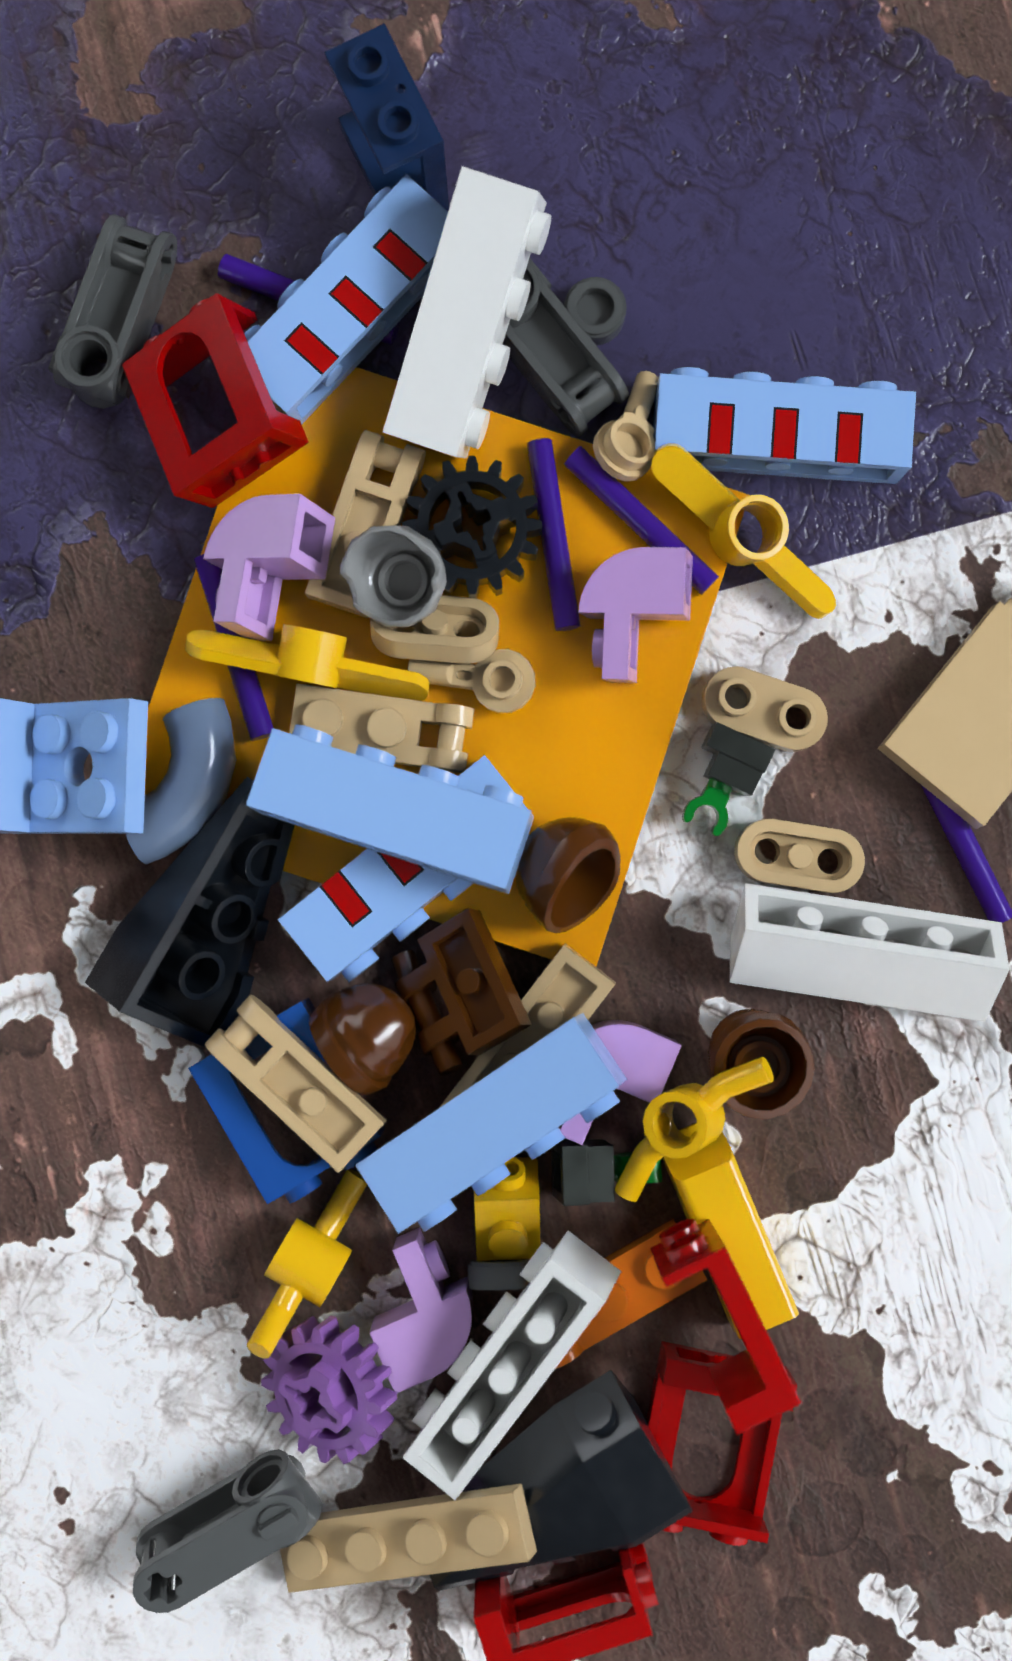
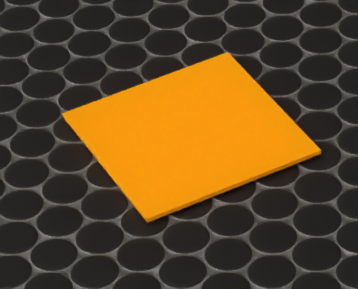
[145,367,750,966]

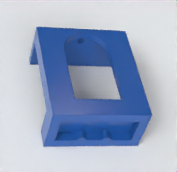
[188,998,385,1204]

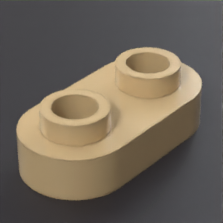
[370,595,499,664]
[702,666,828,752]
[734,819,865,893]

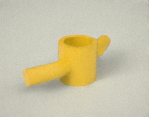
[615,1057,773,1202]
[247,1169,367,1359]

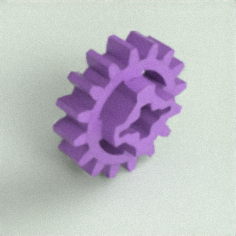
[261,1316,397,1464]

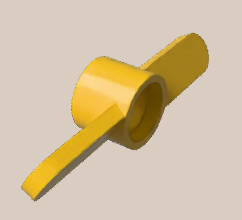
[651,443,836,619]
[185,624,430,701]

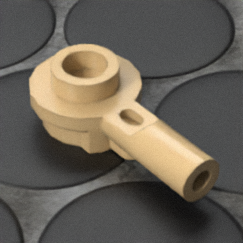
[593,371,659,481]
[408,649,536,713]

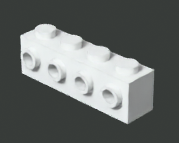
[383,166,551,458]
[730,883,1010,1022]
[402,1231,621,1500]

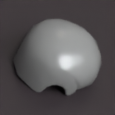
[340,526,446,627]

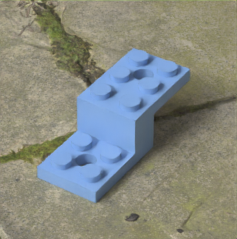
[0,698,148,834]

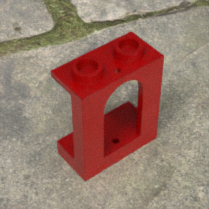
[122,293,309,508]
[650,1218,802,1435]
[646,1341,798,1546]
[473,1543,659,1661]

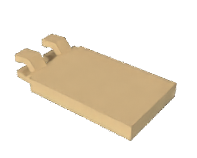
[877,598,1012,829]

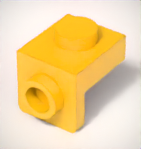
[474,1157,541,1261]

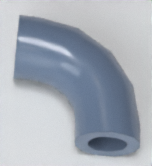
[126,698,237,864]

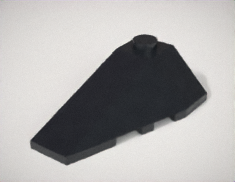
[85,777,295,1048]
[429,1370,693,1591]

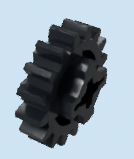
[402,456,542,599]

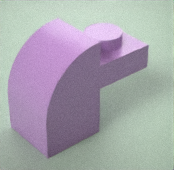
[203,494,335,641]
[578,547,693,683]
[559,1020,682,1145]
[369,1227,473,1393]

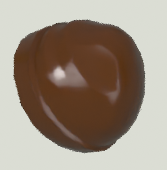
[515,817,620,933]
[309,983,416,1096]
[708,1009,815,1120]

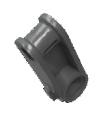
[48,214,177,409]
[502,258,629,437]
[133,1449,322,1613]

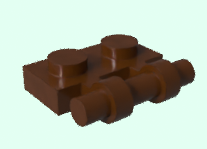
[391,908,532,1076]

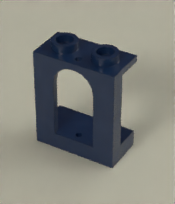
[324,23,449,211]

